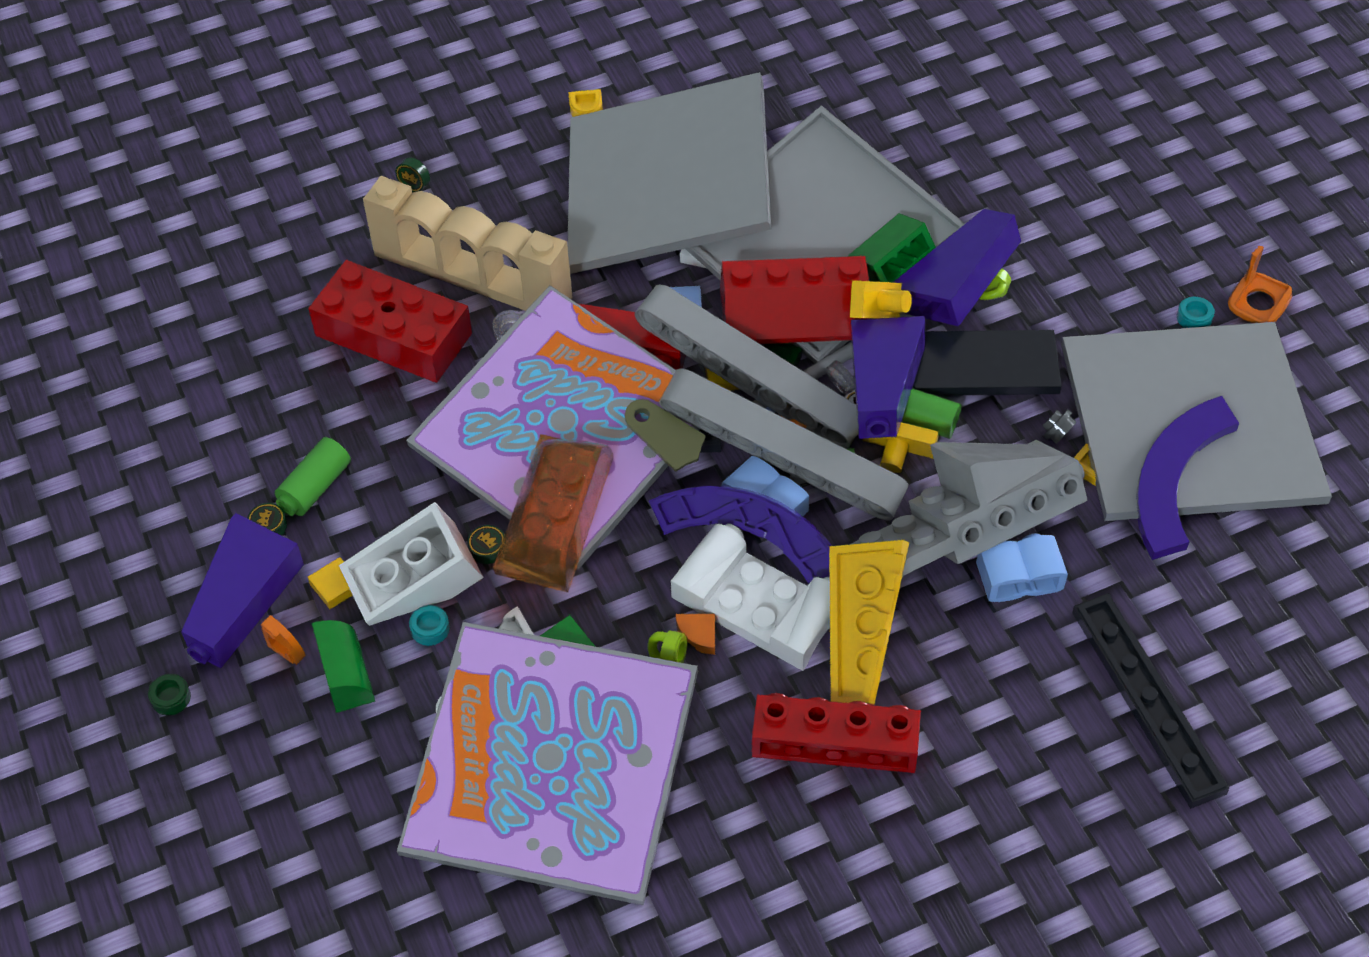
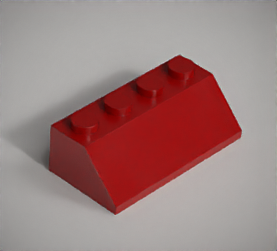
[720,256,870,344]

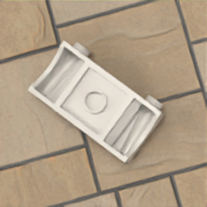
[671,524,830,671]

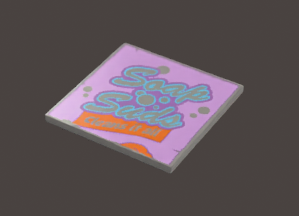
[406,285,700,569]
[397,622,698,905]

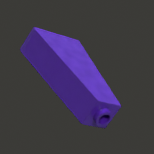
[893,209,1021,326]
[851,316,925,439]
[181,513,304,668]

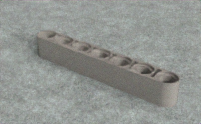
[635,284,858,449]
[659,368,908,520]

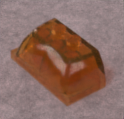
[493,434,614,592]

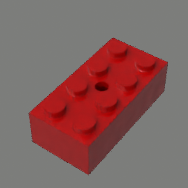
[308,260,472,383]

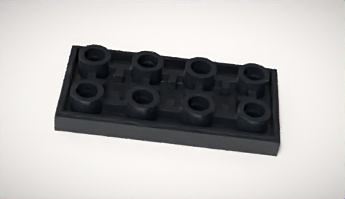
[913,330,1061,396]

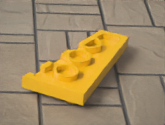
[829,540,909,705]

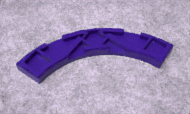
[1136,396,1239,560]
[649,485,832,584]

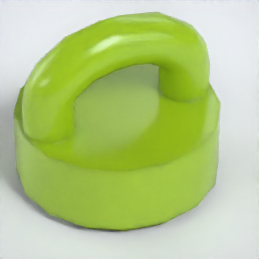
[979,268,1011,300]
[647,630,687,663]

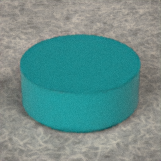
[1177,296,1215,328]
[409,605,450,646]

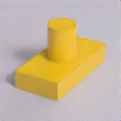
[850,280,912,319]
[862,422,938,473]

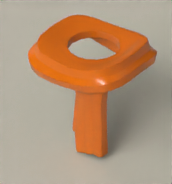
[1228,246,1292,323]

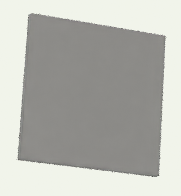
[568,72,771,274]
[685,105,965,364]
[1061,322,1332,521]

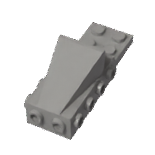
[849,440,1088,576]

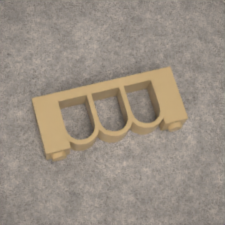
[363,176,572,311]

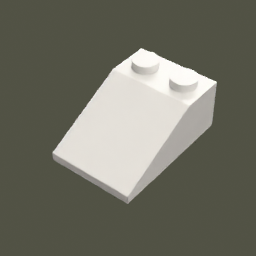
[339,502,484,626]

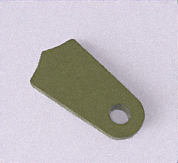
[625,399,706,472]

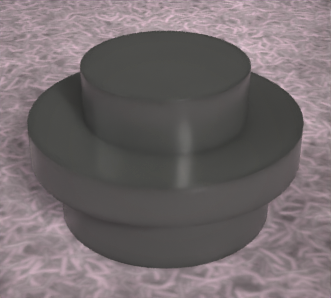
[1042,409,1076,444]

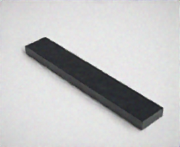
[1072,593,1229,809]

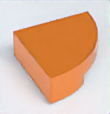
[676,614,715,655]
[261,615,306,665]

